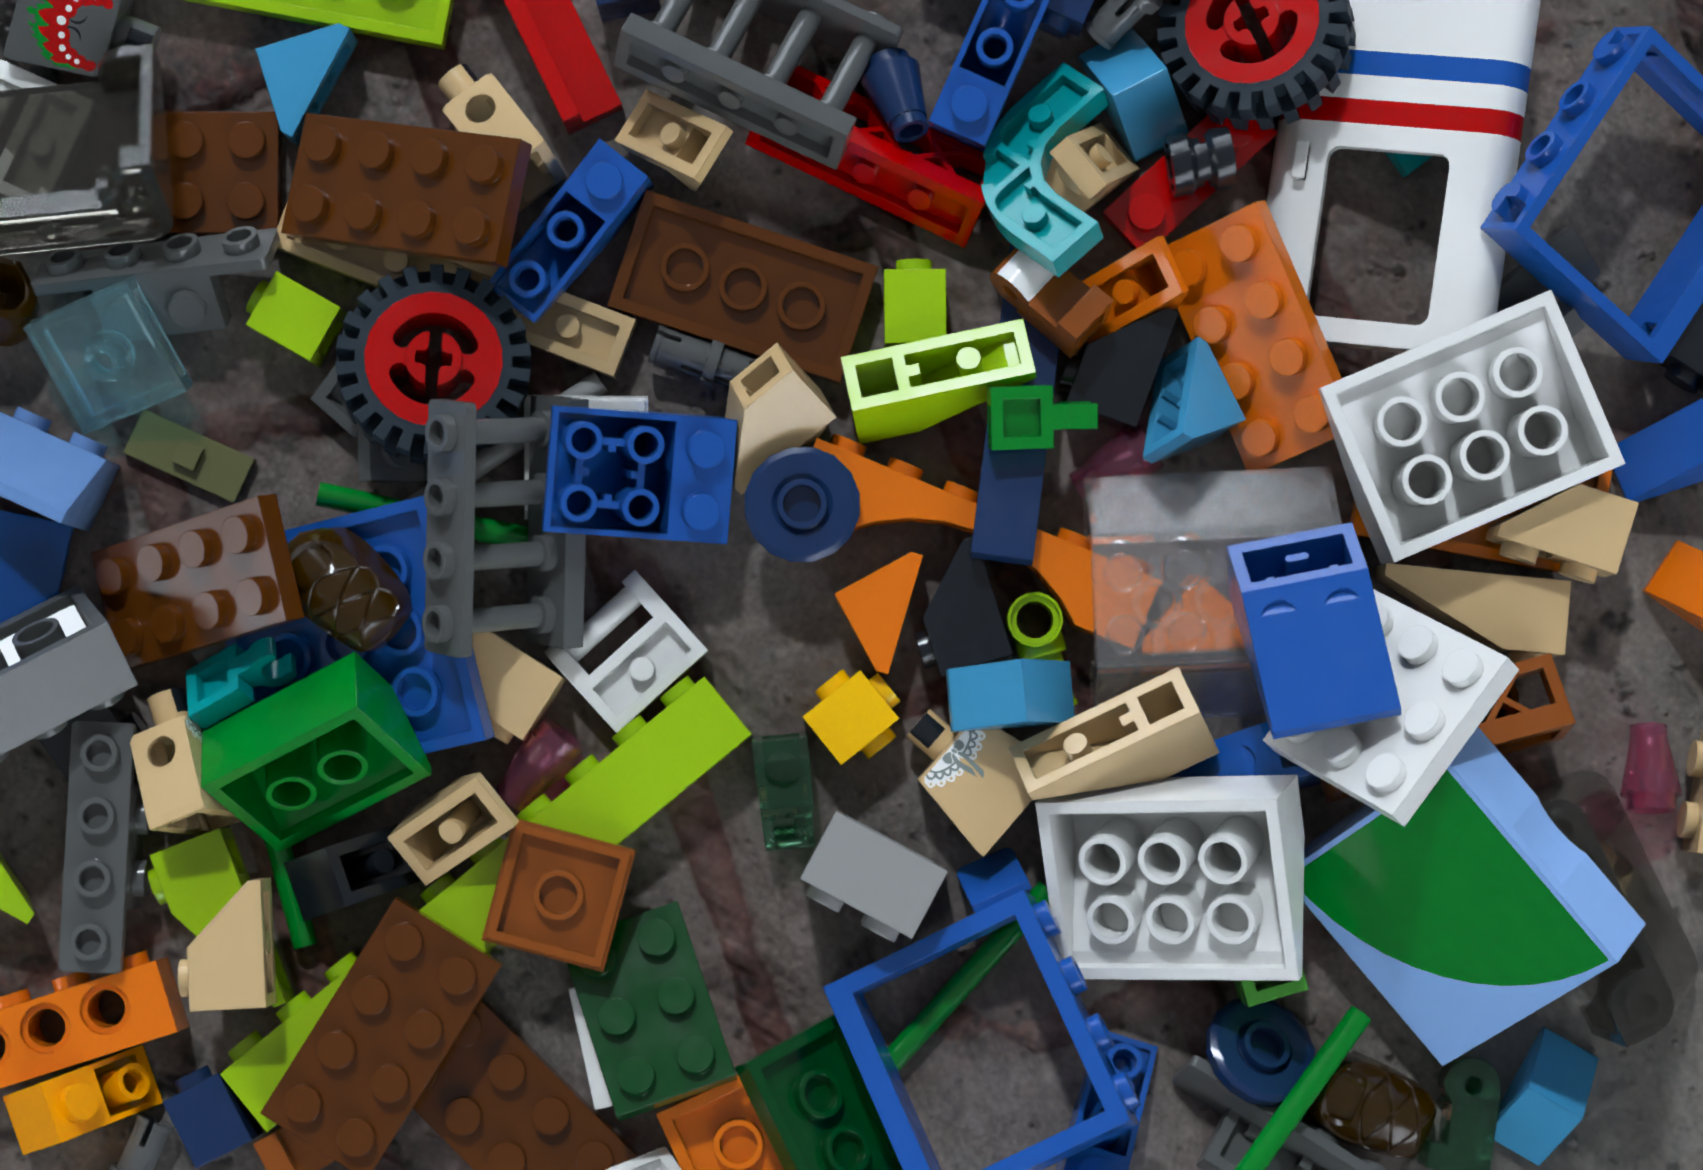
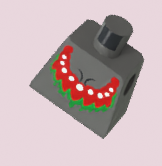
[2,0,161,77]

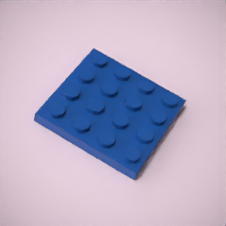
[225,495,495,754]

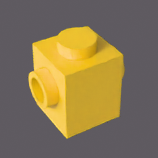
[803,669,901,765]

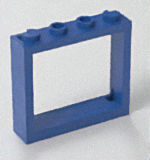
[1480,26,1703,364]
[823,890,1141,1170]

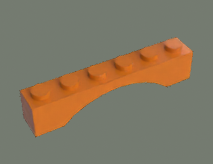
[813,434,1161,650]

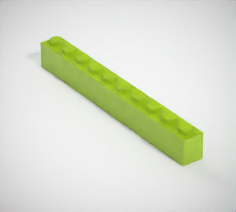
[220,676,753,1132]

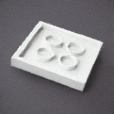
[1263,590,1519,827]

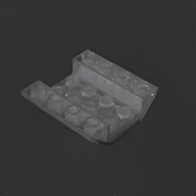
[1083,466,1342,718]

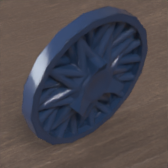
[745,447,860,562]
[1206,998,1315,1107]

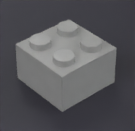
[800,809,948,942]

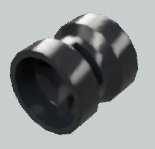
[1164,126,1237,197]

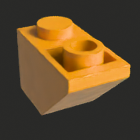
[2,1045,163,1155]

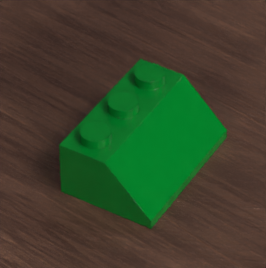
[201,652,431,852]

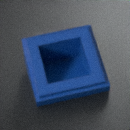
[957,848,1032,913]

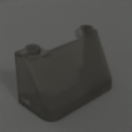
[0,44,173,256]
[1533,770,1698,1048]

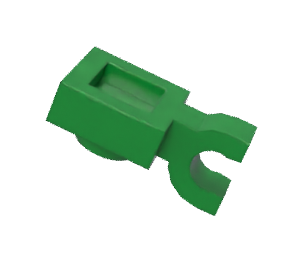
[987,384,1098,450]

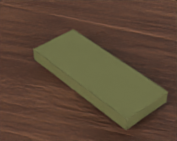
[123,409,256,503]

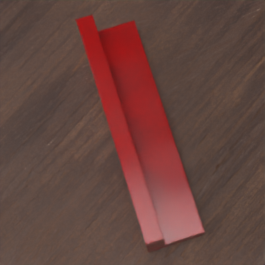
[503,0,623,135]
[745,65,986,248]

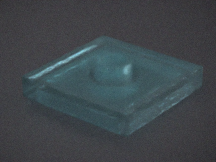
[23,276,193,435]

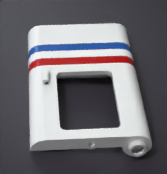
[1267,0,1541,353]

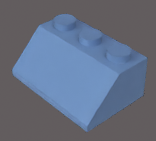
[0,406,120,532]

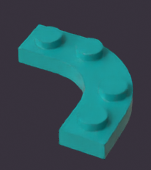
[981,62,1109,278]

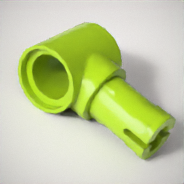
[1004,592,1078,705]

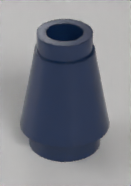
[862,47,929,143]

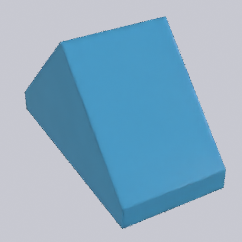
[256,23,358,146]
[1078,28,1189,163]
[1143,337,1246,464]
[946,658,1074,732]
[1483,1027,1599,1166]

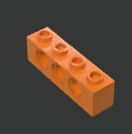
[0,950,190,1089]

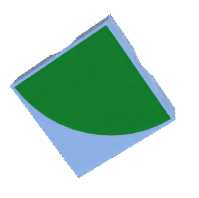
[1304,727,1646,1066]

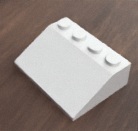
[1318,290,1626,564]
[1035,775,1305,981]

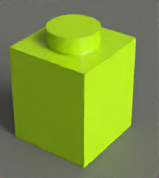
[883,259,947,348]
[246,271,347,368]

